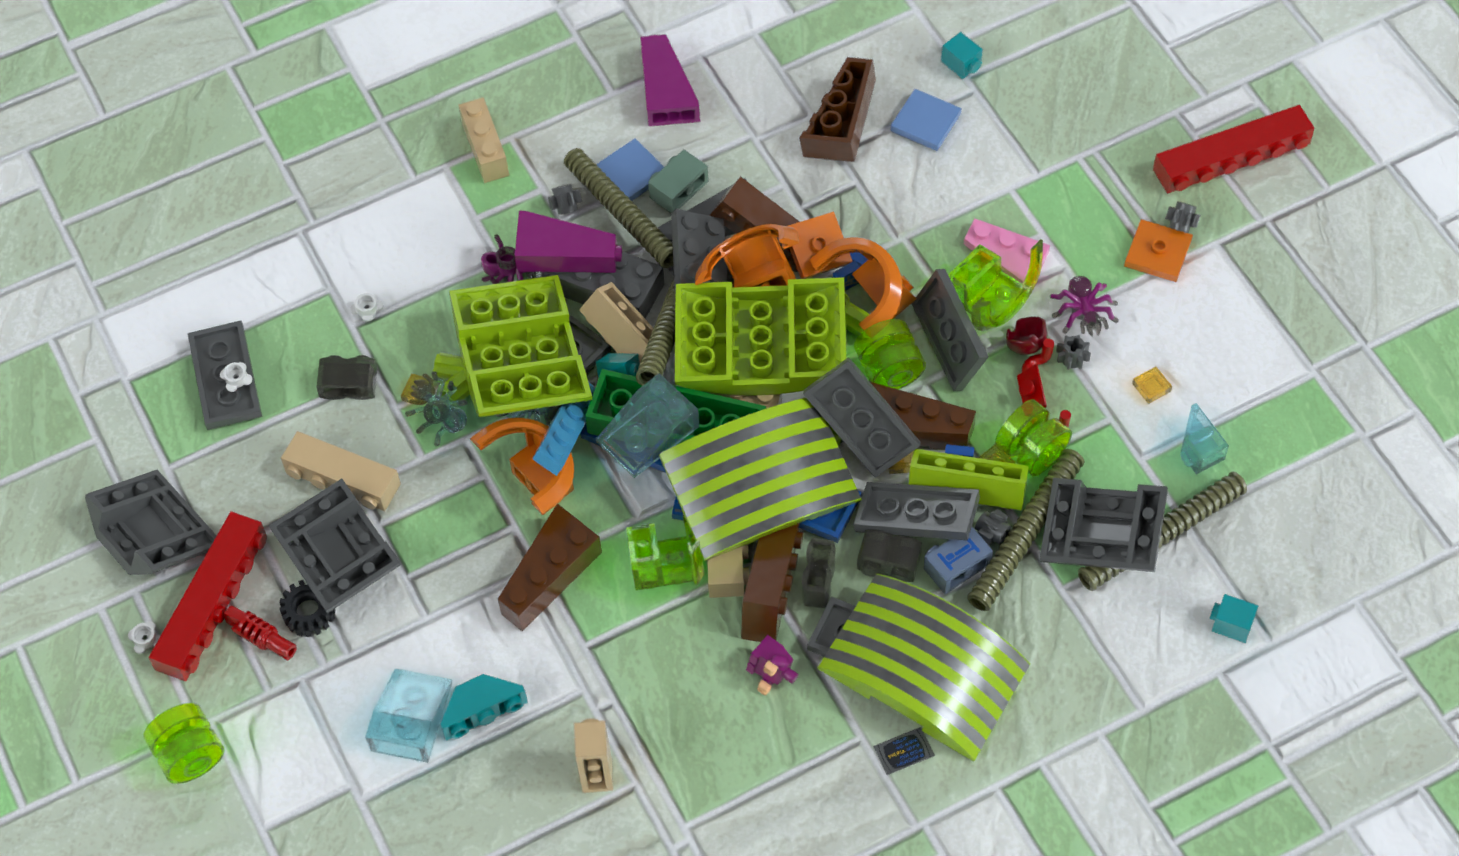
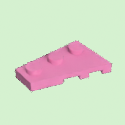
[964,219,1050,293]

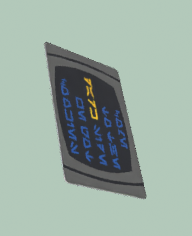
[873,727,935,775]

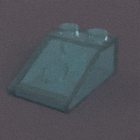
[596,373,699,478]
[365,668,453,763]

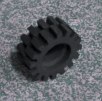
[279,580,336,637]

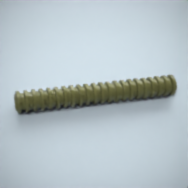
[564,148,674,268]
[967,449,1085,611]
[1078,471,1247,591]

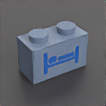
[924,527,993,594]

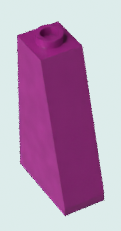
[640,34,700,127]
[515,210,622,273]

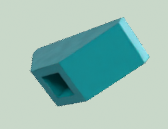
[440,674,528,741]

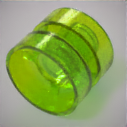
[854,319,926,389]
[995,399,1072,477]
[143,703,225,784]

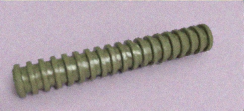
[636,280,676,388]

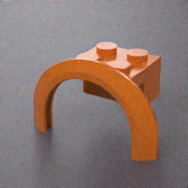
[695,224,799,287]
[809,237,917,339]
[470,418,574,515]

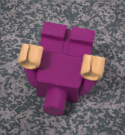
[746,635,799,695]

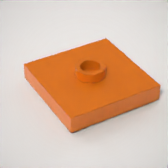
[789,211,853,279]
[1124,219,1193,282]

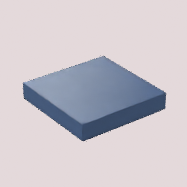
[890,89,962,151]
[597,138,664,201]

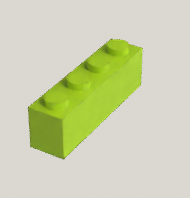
[909,449,1029,510]

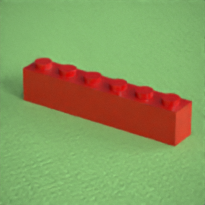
[1153,104,1315,194]
[148,511,267,682]

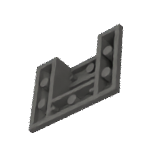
[85,469,217,575]
[269,478,402,613]
[1039,478,1168,572]

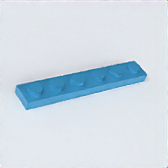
[532,382,595,476]

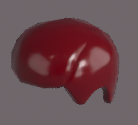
[1006,316,1048,355]

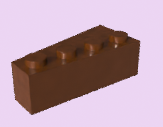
[799,57,876,162]
[709,176,800,272]
[870,382,976,450]
[498,504,602,631]
[741,523,804,642]

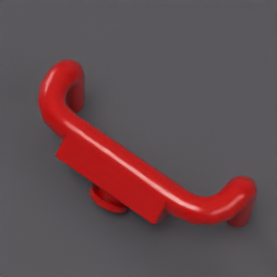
[1017,338,1071,436]

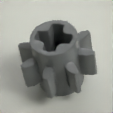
[548,184,582,215]
[1165,201,1201,233]
[1056,335,1091,370]
[975,509,1011,546]

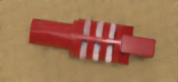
[224,605,297,661]

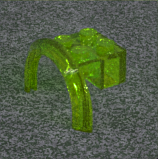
[948,239,1043,331]
[626,511,705,591]

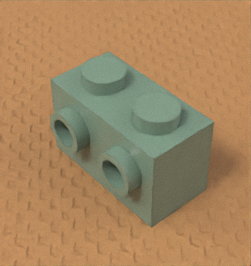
[648,149,709,213]

